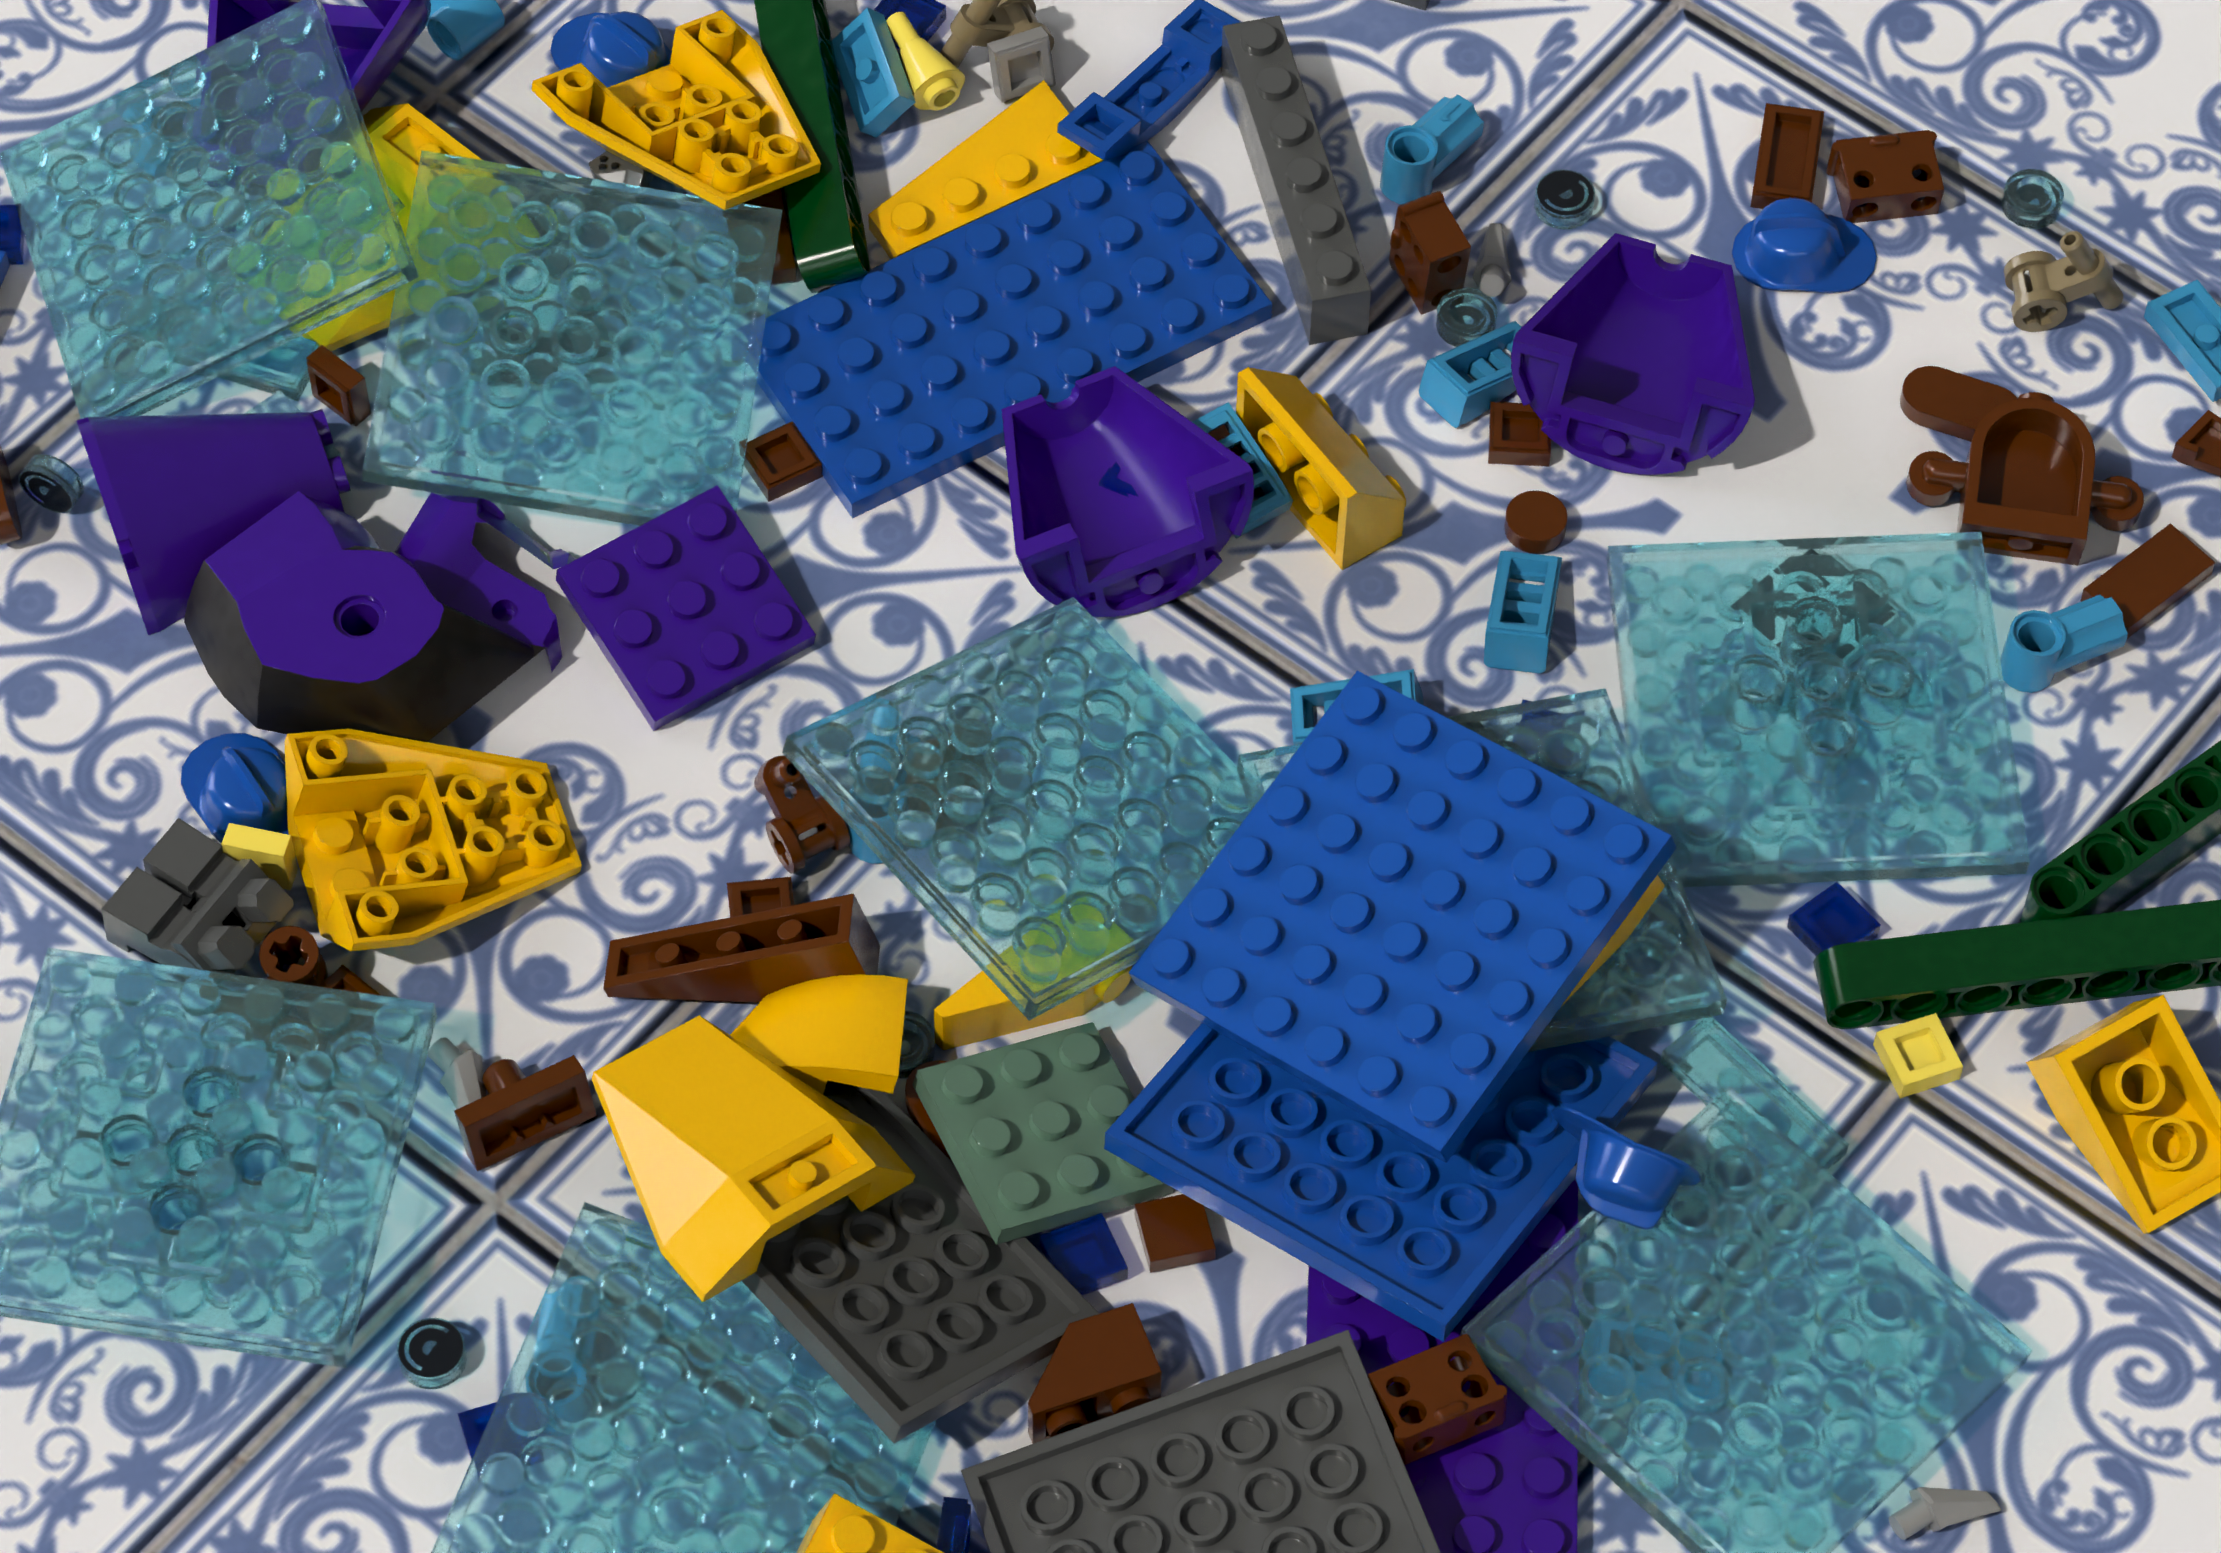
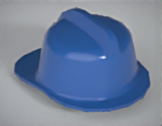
[550,11,672,88]
[1732,197,1877,293]
[181,733,289,843]
[1552,1106,1702,1230]

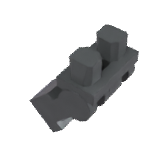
[101,818,294,989]

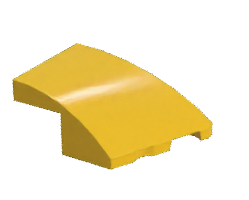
[730,974,908,1094]

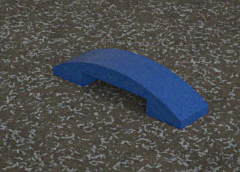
[1057,0,1241,161]

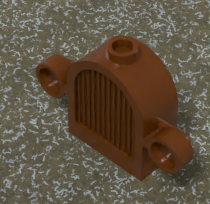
[1906,392,2144,566]

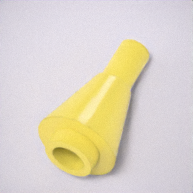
[886,12,965,111]

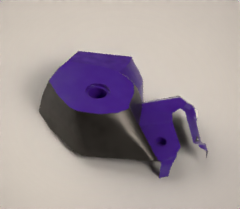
[184,489,576,742]

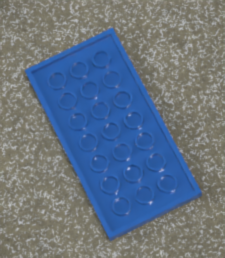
[732,140,1272,519]

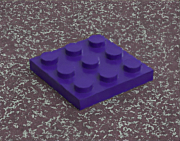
[556,485,816,731]

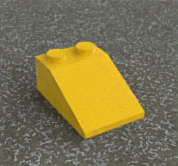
[2026,995,2221,1234]

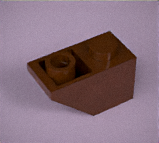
[1028,1303,1162,1444]

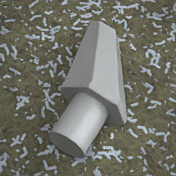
[1473,223,1512,297]
[428,1037,486,1109]
[1889,1487,2002,1540]

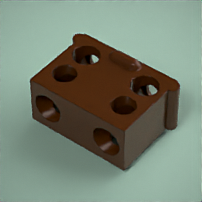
[1826,130,1944,223]
[1389,191,1471,315]
[1368,1333,1507,1465]

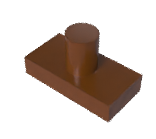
[454,1055,597,1172]

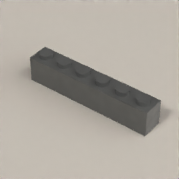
[1221,15,1371,345]

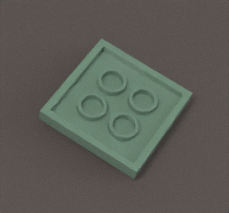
[913,1022,1174,1245]

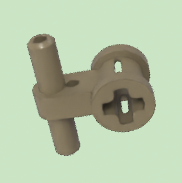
[940,0,1054,68]
[2003,231,2123,332]

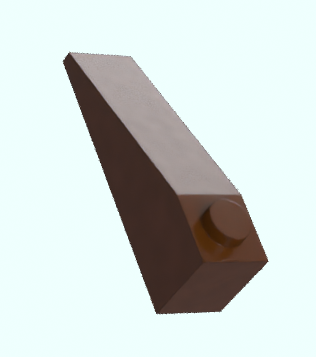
[603,893,880,1003]

